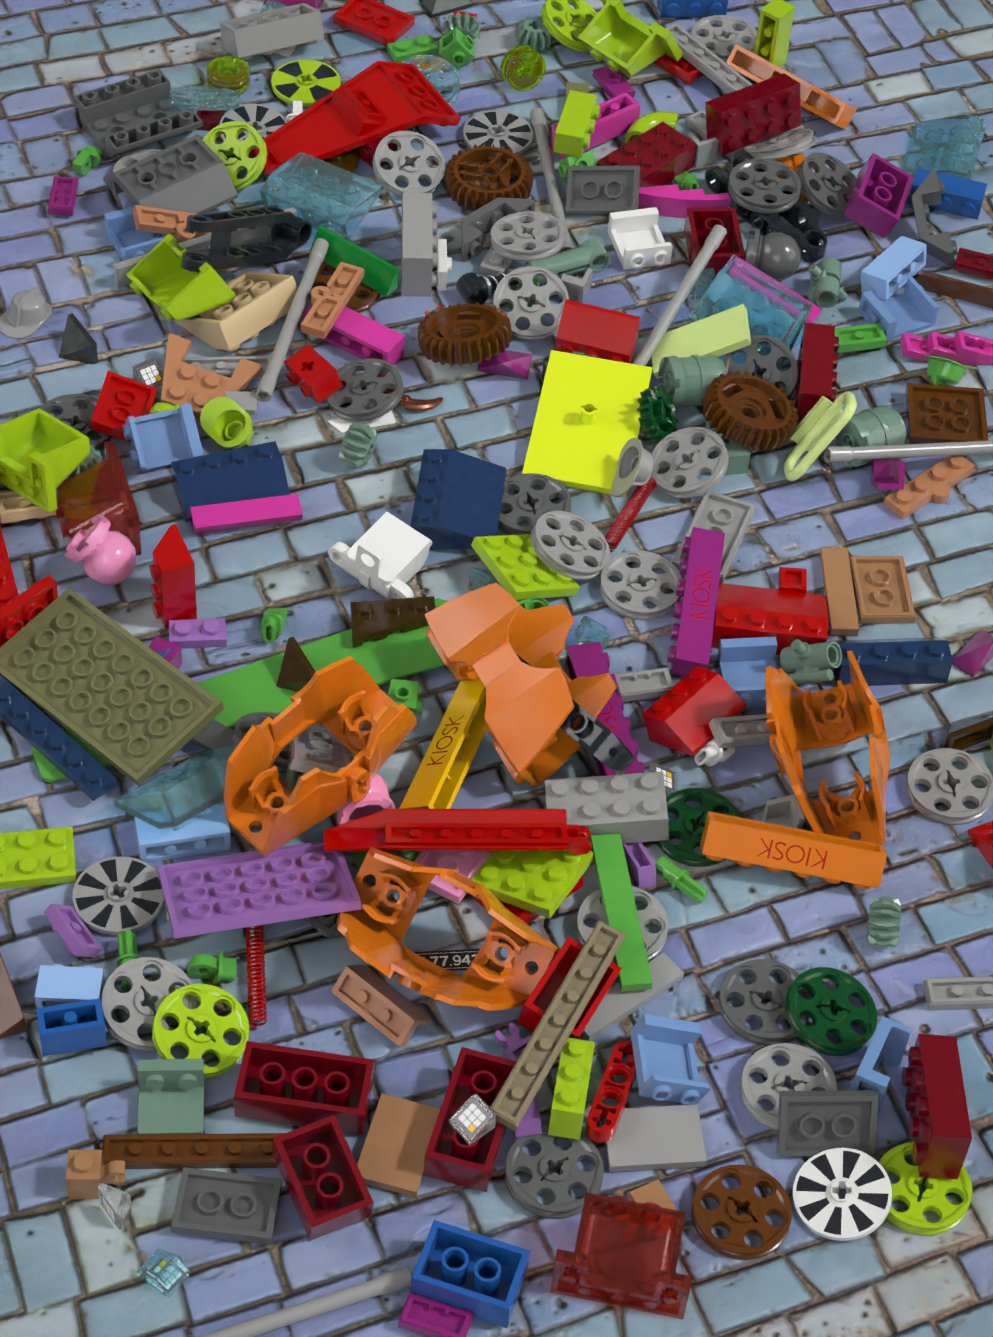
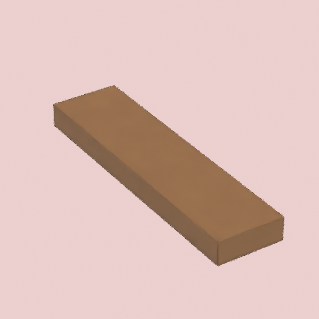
[819,547,859,636]

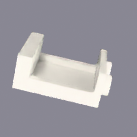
[608,207,673,270]

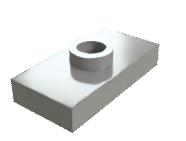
[615,667,674,702]

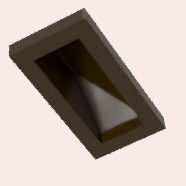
[276,636,316,692]
[944,717,993,750]

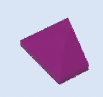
[477,350,532,380]
[952,629,993,677]

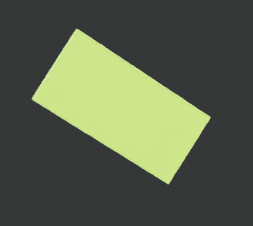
[652,304,751,379]

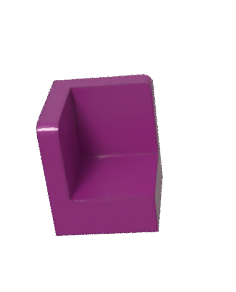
[871,458,905,489]

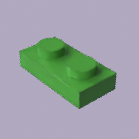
[387,35,438,63]
[835,323,887,353]

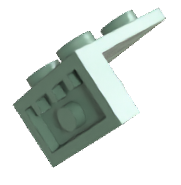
[137,1059,205,1134]

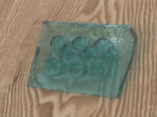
[901,115,988,186]
[259,152,384,241]
[689,254,812,370]
[113,745,238,831]

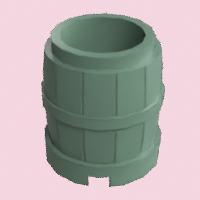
[658,355,727,408]
[835,406,906,467]

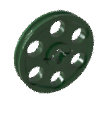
[655,788,741,867]
[785,967,877,1056]

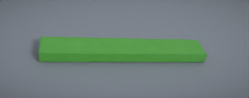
[590,833,653,992]

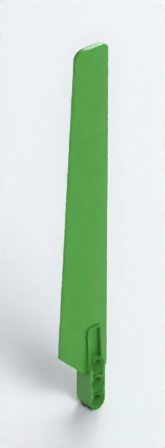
[31,597,550,783]

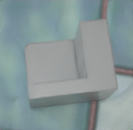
[686,132,719,168]
[558,268,593,303]
[226,391,258,414]
[762,795,805,829]

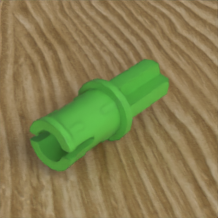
[655,855,708,903]
[117,930,141,992]

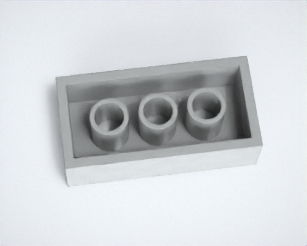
[219,3,324,60]
[401,192,438,297]
[545,771,669,844]

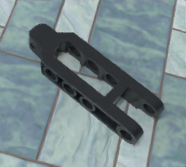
[705,154,827,262]
[181,205,312,272]
[517,654,635,775]

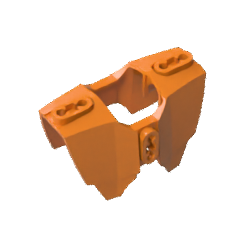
[424,582,617,787]
[765,650,891,845]
[224,656,417,856]
[337,847,558,1011]

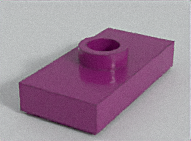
[592,66,635,99]
[48,176,79,216]
[398,1292,474,1337]

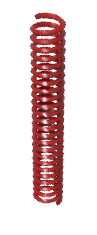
[605,477,656,552]
[245,925,267,1030]

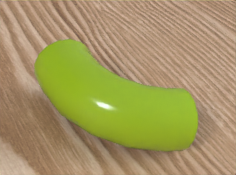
[625,111,679,143]

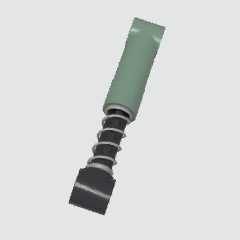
[456,238,611,305]

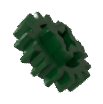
[637,386,678,444]

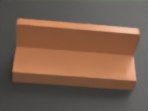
[331,965,432,1047]

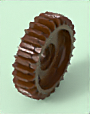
[445,143,533,211]
[417,302,512,367]
[702,371,799,452]

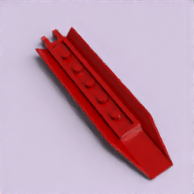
[324,809,592,855]

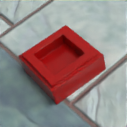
[778,567,807,593]

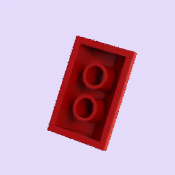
[555,299,640,364]
[149,524,197,629]
[643,666,747,756]
[517,937,622,1039]

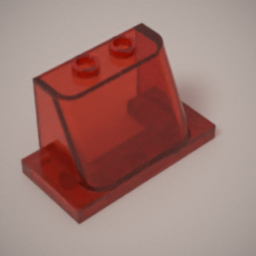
[56,440,142,556]
[550,1192,693,1319]

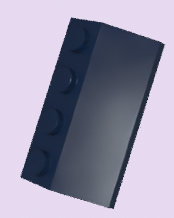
[171,441,290,522]
[828,637,953,686]

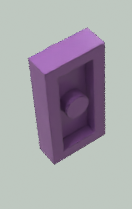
[169,618,227,649]
[44,903,102,958]

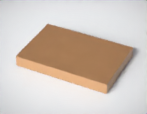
[849,556,916,624]
[357,1093,440,1198]

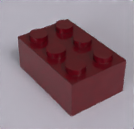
[684,208,745,280]
[272,1114,374,1241]

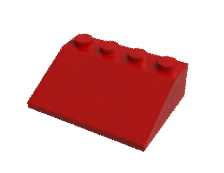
[711,583,828,656]

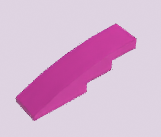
[638,184,731,218]
[900,330,993,365]

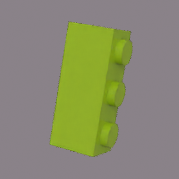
[754,0,795,67]
[553,90,601,157]
[548,1038,595,1140]

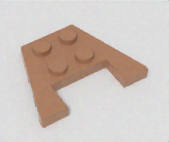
[161,333,263,419]

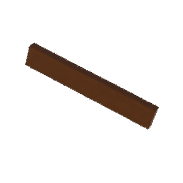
[102,1133,285,1169]

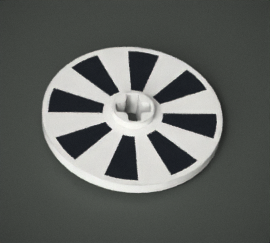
[793,1148,892,1241]

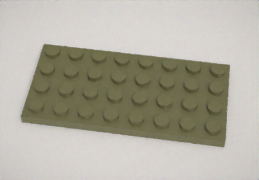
[0,588,224,786]

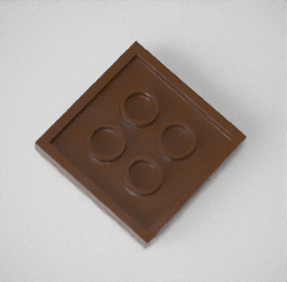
[906,383,988,444]

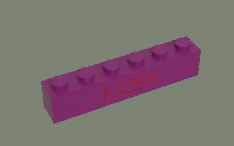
[667,527,725,677]
[565,641,645,776]

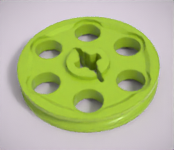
[541,0,597,52]
[202,121,267,191]
[152,984,249,1078]
[879,1142,972,1235]

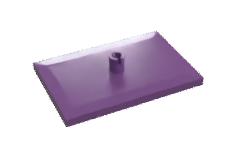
[157,841,361,939]

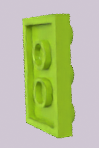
[0,826,77,890]

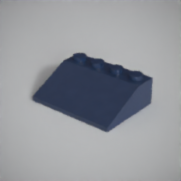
[410,449,507,549]

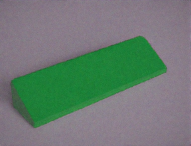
[310,226,399,296]

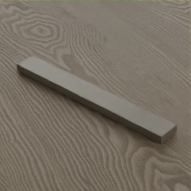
[488,920,626,1131]

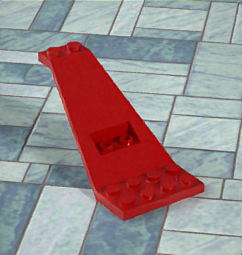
[243,61,461,176]

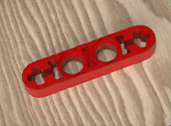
[586,1040,637,1142]

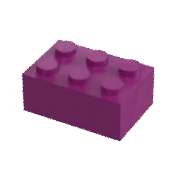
[843,153,914,239]

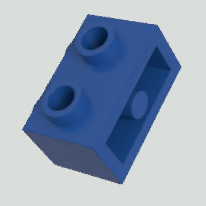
[36,998,107,1056]

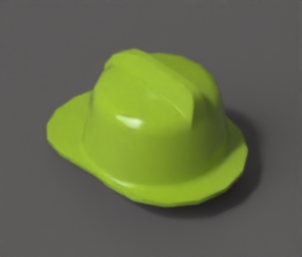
[200,396,253,448]

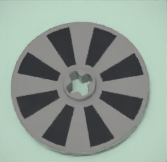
[219,103,287,142]
[463,110,533,154]
[72,856,165,935]

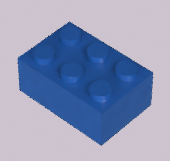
[411,1220,530,1328]

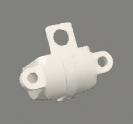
[328,512,433,599]

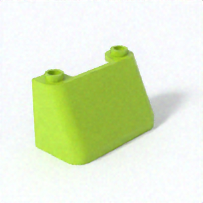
[126,234,236,322]

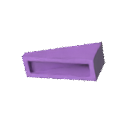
[623,842,656,889]
[515,1096,542,1137]

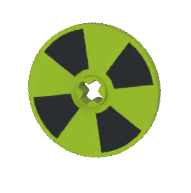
[271,60,341,107]

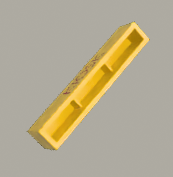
[399,679,487,809]

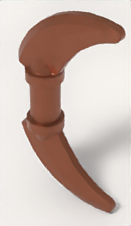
[377,372,443,411]

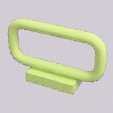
[784,391,857,481]

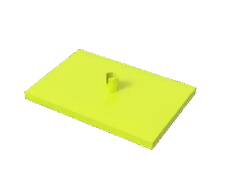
[522,350,653,497]

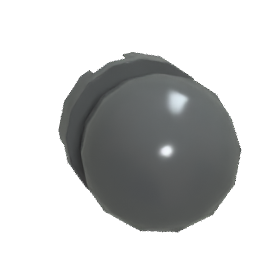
[745,227,801,281]

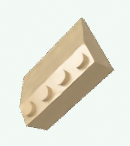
[175,271,298,352]

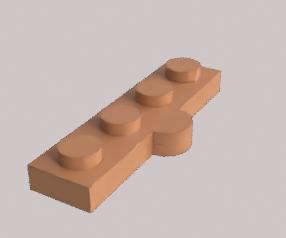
[132,205,211,243]
[301,262,364,339]
[883,455,975,520]

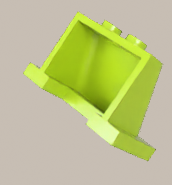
[578,0,683,77]
[0,408,90,513]

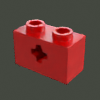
[283,345,343,404]

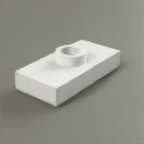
[436,239,452,291]

